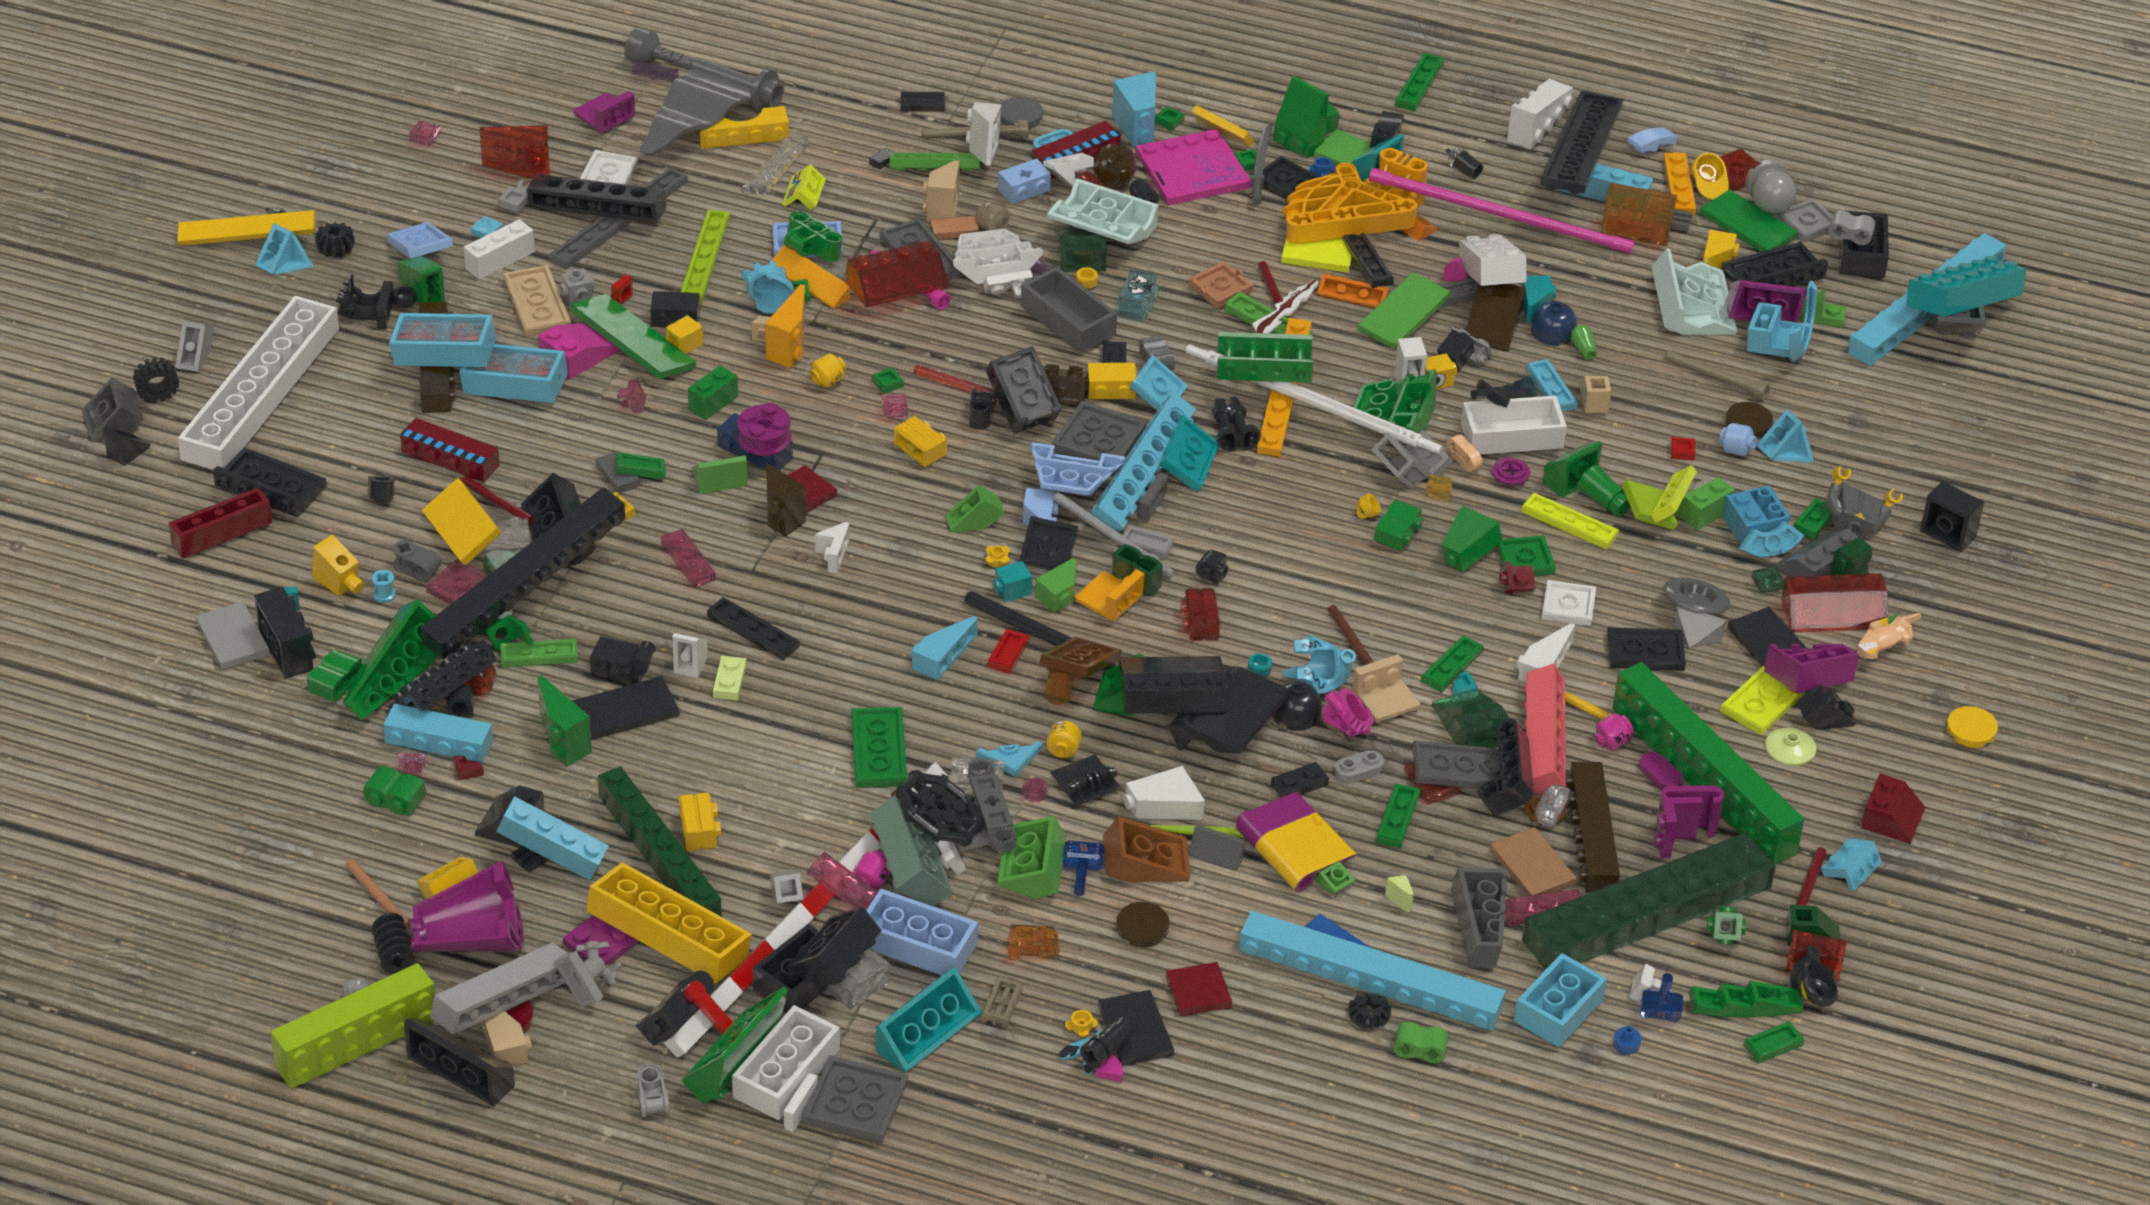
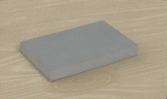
[195,601,270,670]

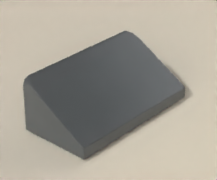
[1189,824,1245,870]

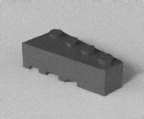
[1451,868,1508,968]

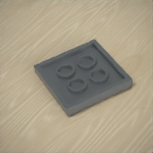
[1052,401,1147,472]
[803,1055,909,1143]

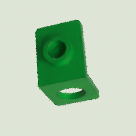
[486,615,534,650]

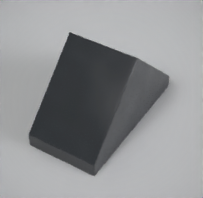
[103,426,151,466]

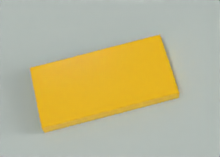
[422,478,502,565]

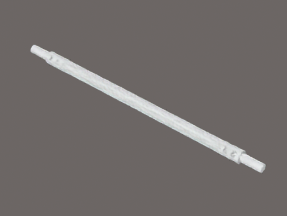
[1186,344,1443,454]

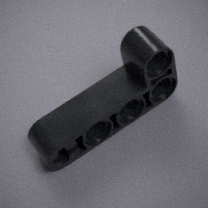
[1478,718,1534,815]

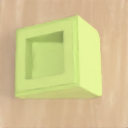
[1385,875,1414,913]

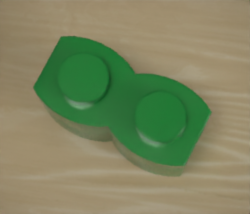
[1374,499,1424,551]
[307,649,362,702]
[363,766,426,815]

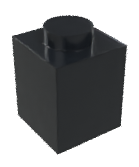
[1437,329,1475,372]

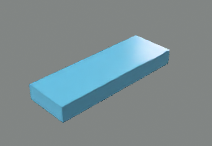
[1526,359,1577,412]

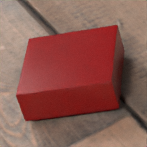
[611,274,633,305]
[1670,437,1696,461]

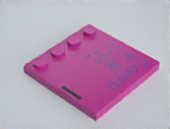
[1135,129,1251,206]

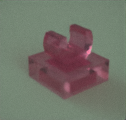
[617,379,646,414]

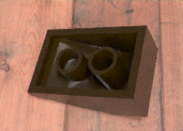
[1466,284,1526,351]

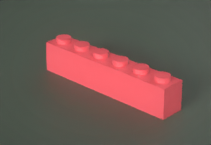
[1524,663,1566,794]

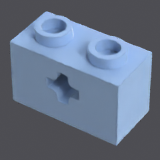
[998,159,1051,204]

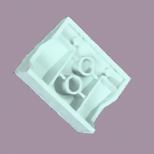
[1047,178,1159,244]
[1652,248,1737,335]

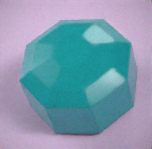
[1248,653,1272,677]

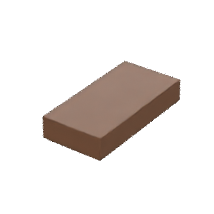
[930,216,979,240]

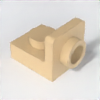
[752,316,771,342]

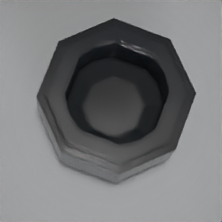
[393,286,417,308]

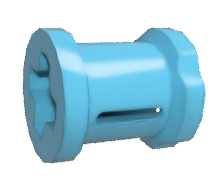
[371,570,395,603]

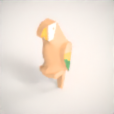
[1857,613,1921,659]

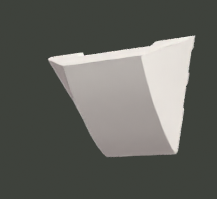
[953,229,1043,284]

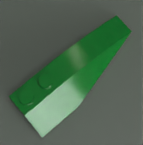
[343,598,437,720]

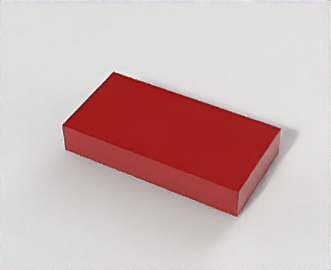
[987,629,1030,674]

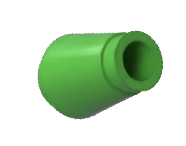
[1570,325,1597,360]

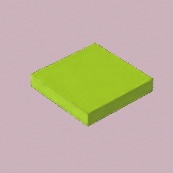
[1622,479,1678,530]

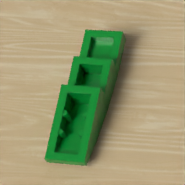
[1688,981,1804,1018]

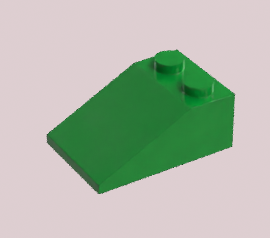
[1273,76,1329,159]
[537,675,592,767]

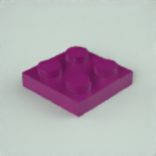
[563,915,639,966]

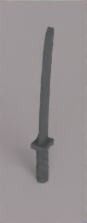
[1251,124,1273,205]

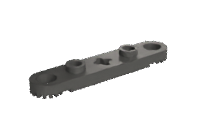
[968,759,1017,852]

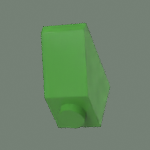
[945,485,1004,533]
[1035,558,1077,613]

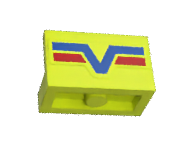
[782,164,826,210]

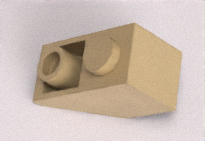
[1578,376,1611,413]

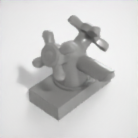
[553,941,621,1007]

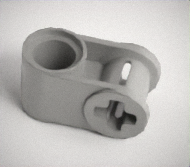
[637,1063,670,1118]

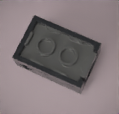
[985,346,1062,434]

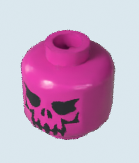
[1594,713,1634,751]
[853,850,892,891]

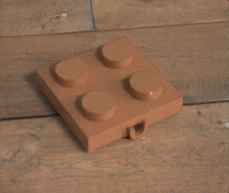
[1188,261,1253,309]

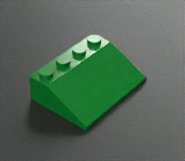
[681,986,788,1104]

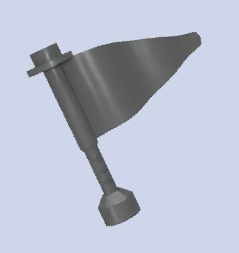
[625,27,784,157]

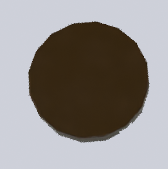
[1726,402,1773,438]
[1116,902,1169,947]

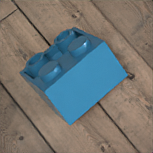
[1722,485,1791,544]

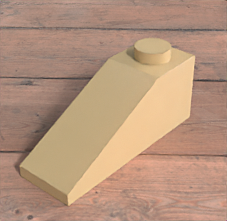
[480,1011,532,1066]

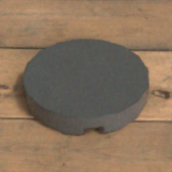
[1000,97,1043,129]

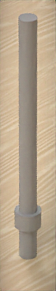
[1053,492,1175,579]

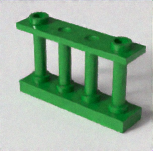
[1217,332,1313,383]

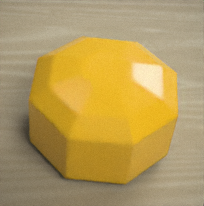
[1076,268,1098,289]

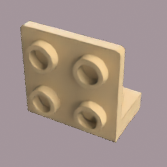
[1352,654,1420,722]

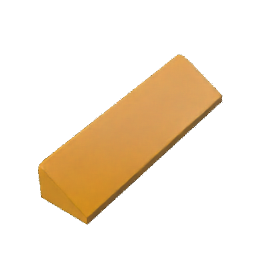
[772,246,850,309]

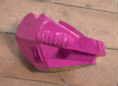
[1323,688,1374,741]

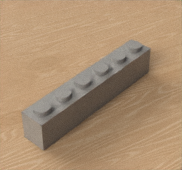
[430,942,567,1034]

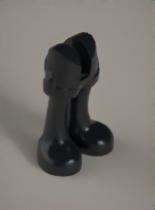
[1212,396,1261,452]

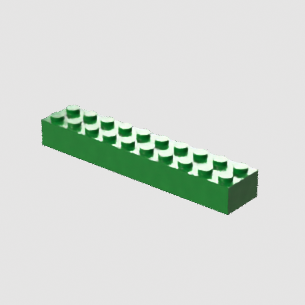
[1612,662,1805,866]

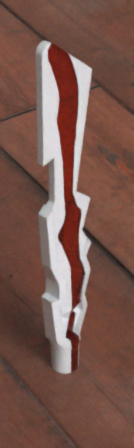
[1252,279,1319,333]

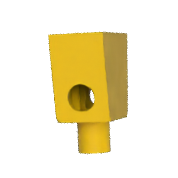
[312,535,365,595]

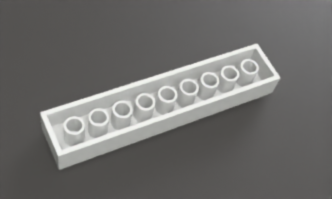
[178,296,339,470]

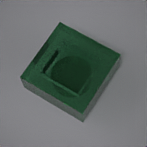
[1751,566,1785,594]

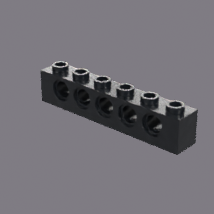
[527,174,667,223]

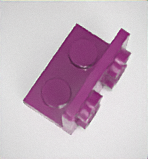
[573,91,635,134]

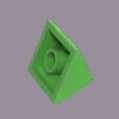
[691,455,747,494]

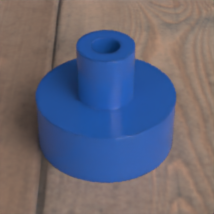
[1613,1026,1642,1055]

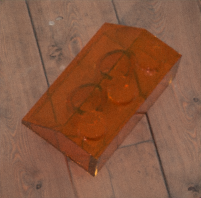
[1601,183,1677,247]

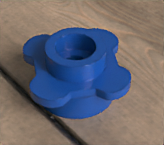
[1309,157,1336,177]

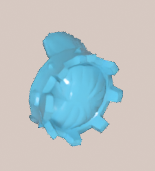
[741,260,795,314]

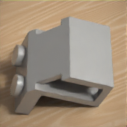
[1371,430,1453,489]

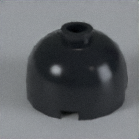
[1272,681,1322,731]

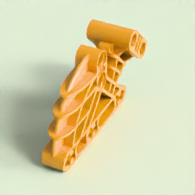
[1282,148,1428,244]

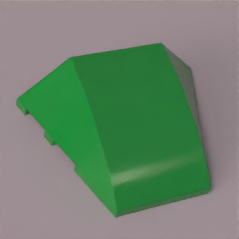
[1353,369,1436,433]

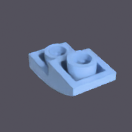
[1627,128,1678,153]

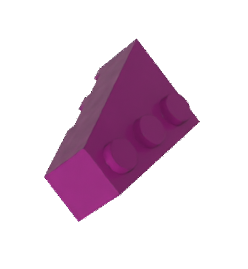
[1764,644,1859,693]

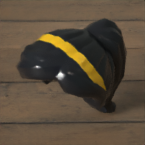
[1790,945,1838,1007]

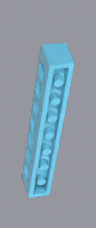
[1090,391,1196,532]

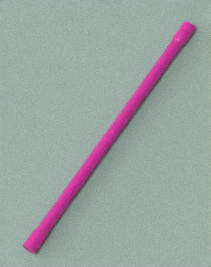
[1368,168,1634,254]

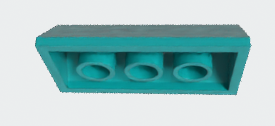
[876,967,982,1072]

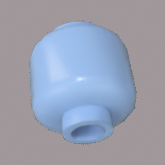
[1719,423,1757,456]

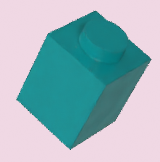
[992,561,1032,602]

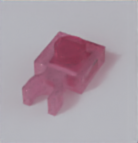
[398,753,426,773]

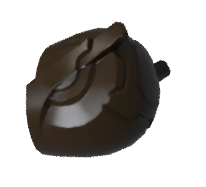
[1093,144,1136,188]

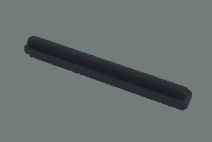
[964,591,1072,646]

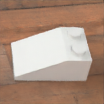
[966,102,1001,166]

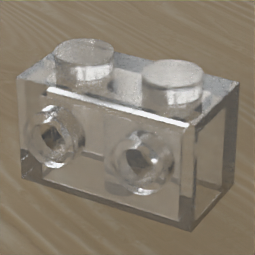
[828,948,890,1009]

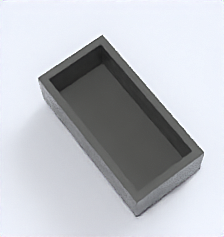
[1021,266,1117,353]

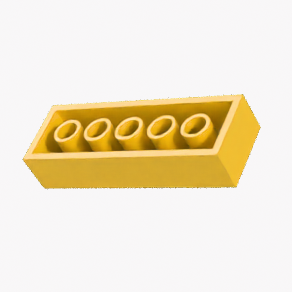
[586,862,752,984]

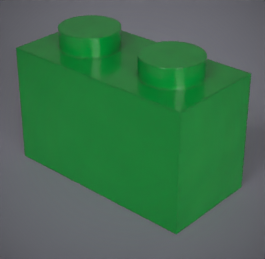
[688,365,738,420]

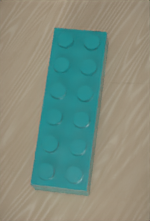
[1906,256,2026,317]

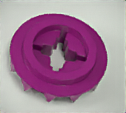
[1492,458,1531,487]

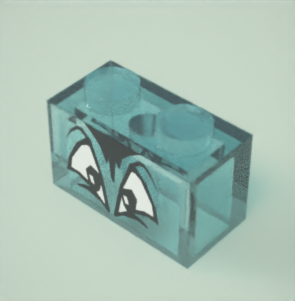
[1118,269,1160,321]

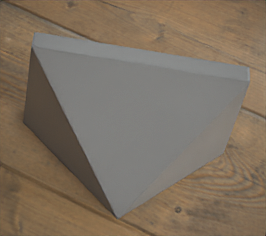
[1674,605,1726,648]

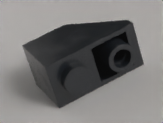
[1797,684,1857,730]

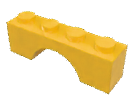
[697,106,789,149]

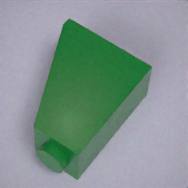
[398,256,445,304]
[1442,506,1502,572]

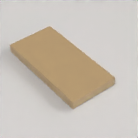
[503,265,571,337]

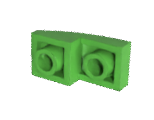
[1314,861,1355,894]

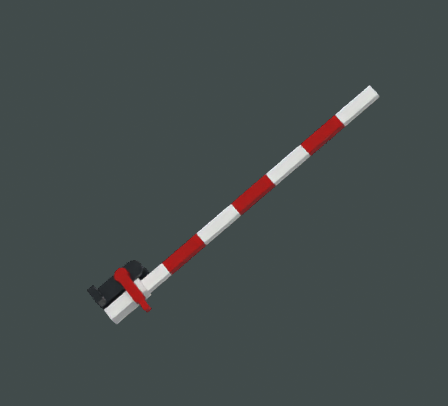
[635,762,948,1058]

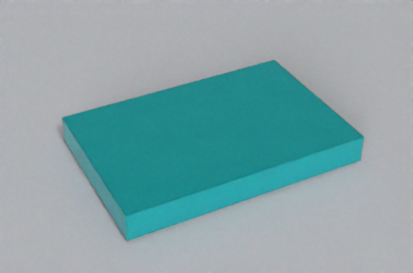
[1159,415,1219,493]

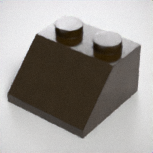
[766,464,806,537]

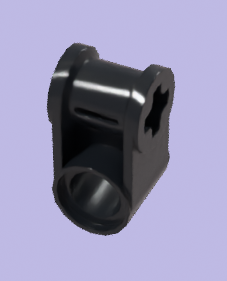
[969,388,997,430]

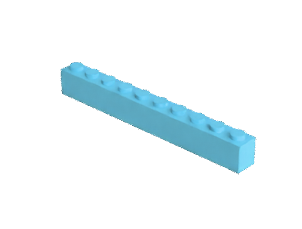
[1848,233,2007,366]
[1239,910,1506,1031]

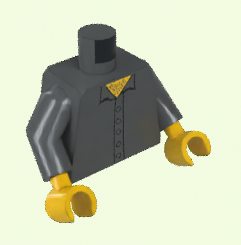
[1826,466,1903,538]

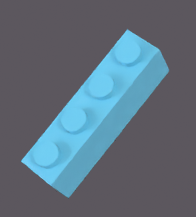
[1558,163,1653,212]
[383,704,493,763]
[496,796,609,881]

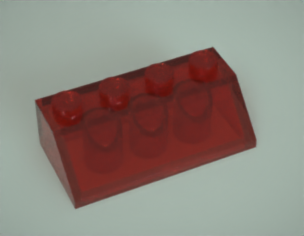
[845,241,949,307]
[1781,573,1888,633]

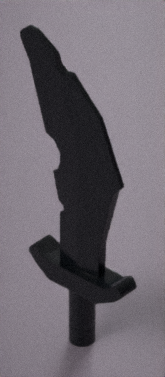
[1470,375,1538,408]

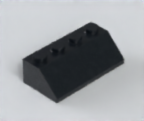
[521,473,596,566]
[404,1018,515,1107]

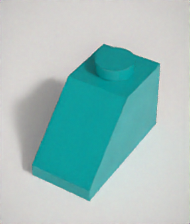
[1522,276,1556,323]

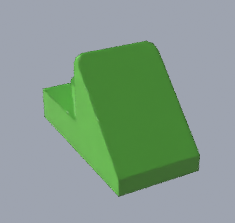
[1798,289,1846,328]

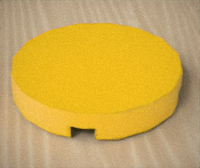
[1946,706,1998,748]

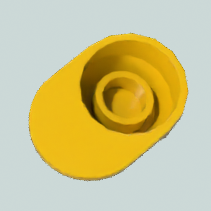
[1691,152,1729,200]

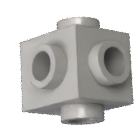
[559,268,595,307]

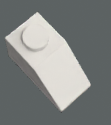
[673,633,708,678]

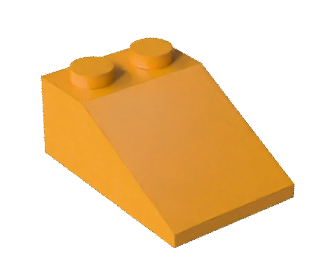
[765,284,805,368]

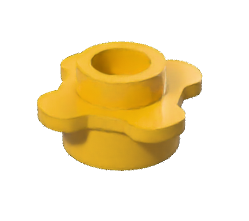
[985,546,1010,568]
[1065,1010,1098,1037]

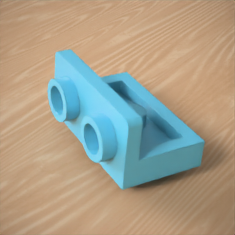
[1821,838,1881,891]

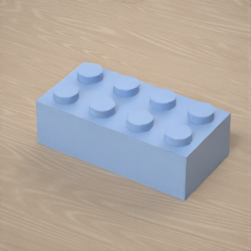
[866,889,978,975]

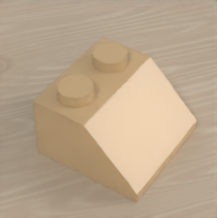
[923,160,959,222]

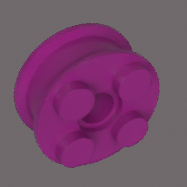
[737,403,792,456]

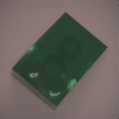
[1054,225,1107,272]
[1432,690,1509,748]

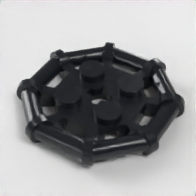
[895,770,984,847]

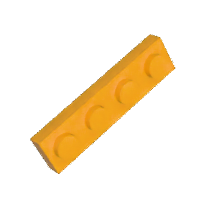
[1663,152,1696,216]

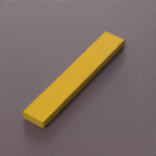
[177,210,316,246]

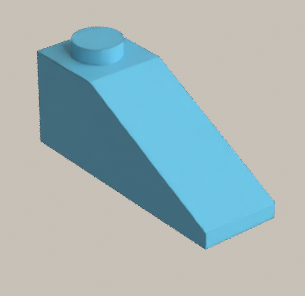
[911,616,978,680]

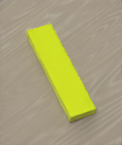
[1651,465,1697,523]
[1521,493,1619,549]

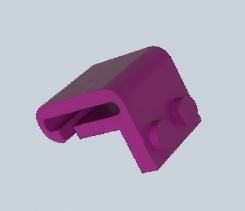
[1654,786,1724,858]

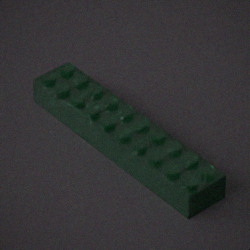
[1522,832,1776,970]

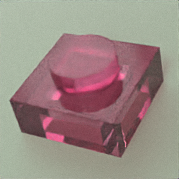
[409,121,440,146]
[881,394,908,418]

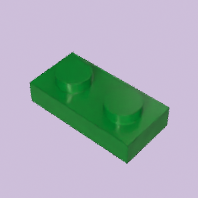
[1793,498,1832,540]

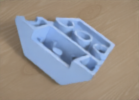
[1031,442,1126,497]

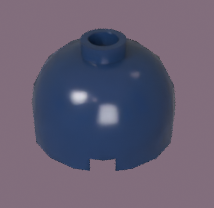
[1530,301,1578,346]

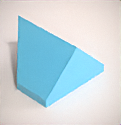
[255,223,314,275]
[1756,409,1814,463]

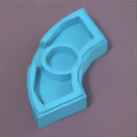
[1739,521,1804,557]

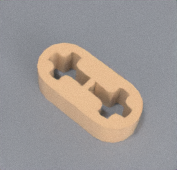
[1447,435,1483,472]

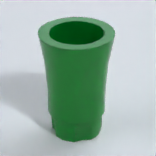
[1577,465,1630,517]

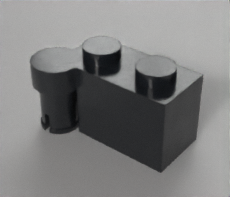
[590,636,656,684]

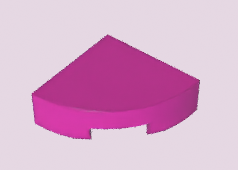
[1443,257,1467,281]
[1095,1055,1123,1082]

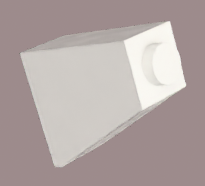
[1123,766,1205,820]

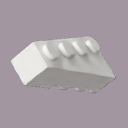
[1507,79,1574,150]

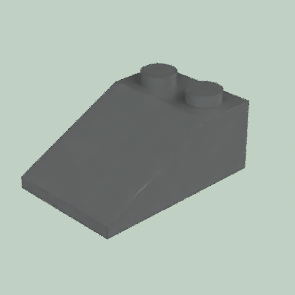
[1933,306,1986,337]

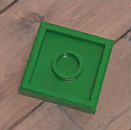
[1496,535,1556,576]

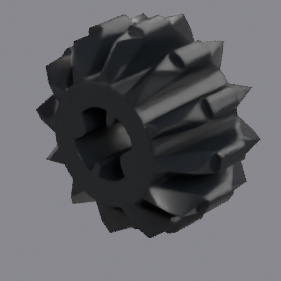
[315,221,355,258]

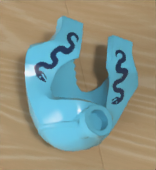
[1282,634,1356,694]

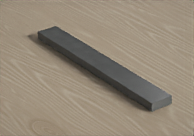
[549,167,688,270]

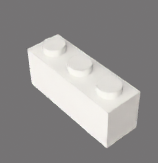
[464,219,535,279]

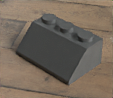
[1775,528,1863,593]

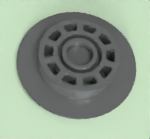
[1663,577,1730,615]

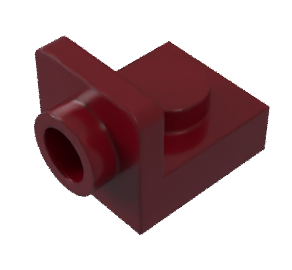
[1499,562,1536,593]

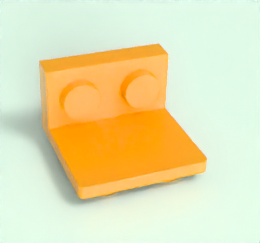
[1075,569,1145,622]

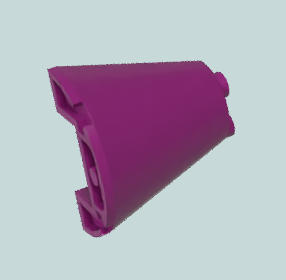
[410,861,524,953]

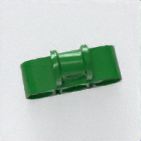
[784,211,843,262]

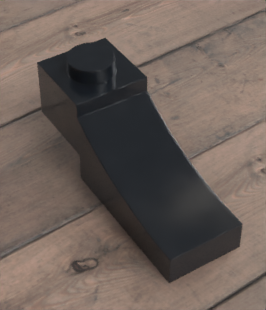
[1370,111,1404,148]

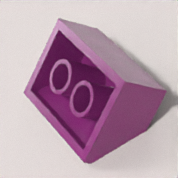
[1726,280,1807,323]

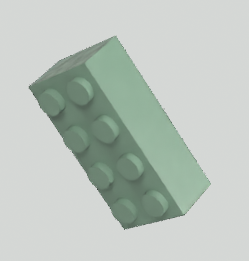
[870,795,953,907]

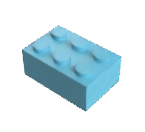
[1514,953,1607,1047]

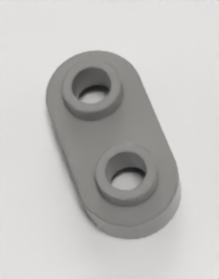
[1335,751,1384,783]

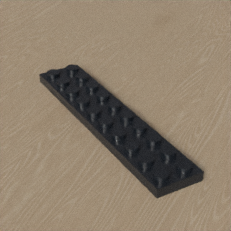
[1540,91,1624,194]

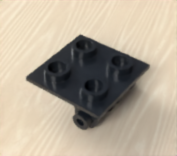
[1050,755,1121,806]

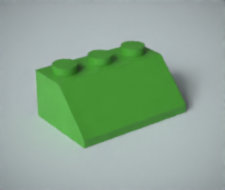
[997,816,1066,899]

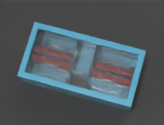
[389,313,497,367]
[460,344,568,403]

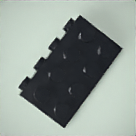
[1721,242,1828,287]
[213,447,327,517]
[388,639,497,712]

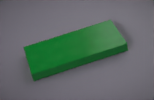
[1699,189,1798,252]
[851,707,907,788]

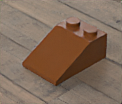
[1103,816,1191,882]

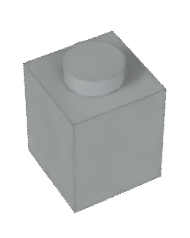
[769,870,803,903]

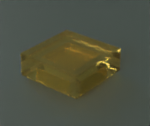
[1425,475,1454,500]

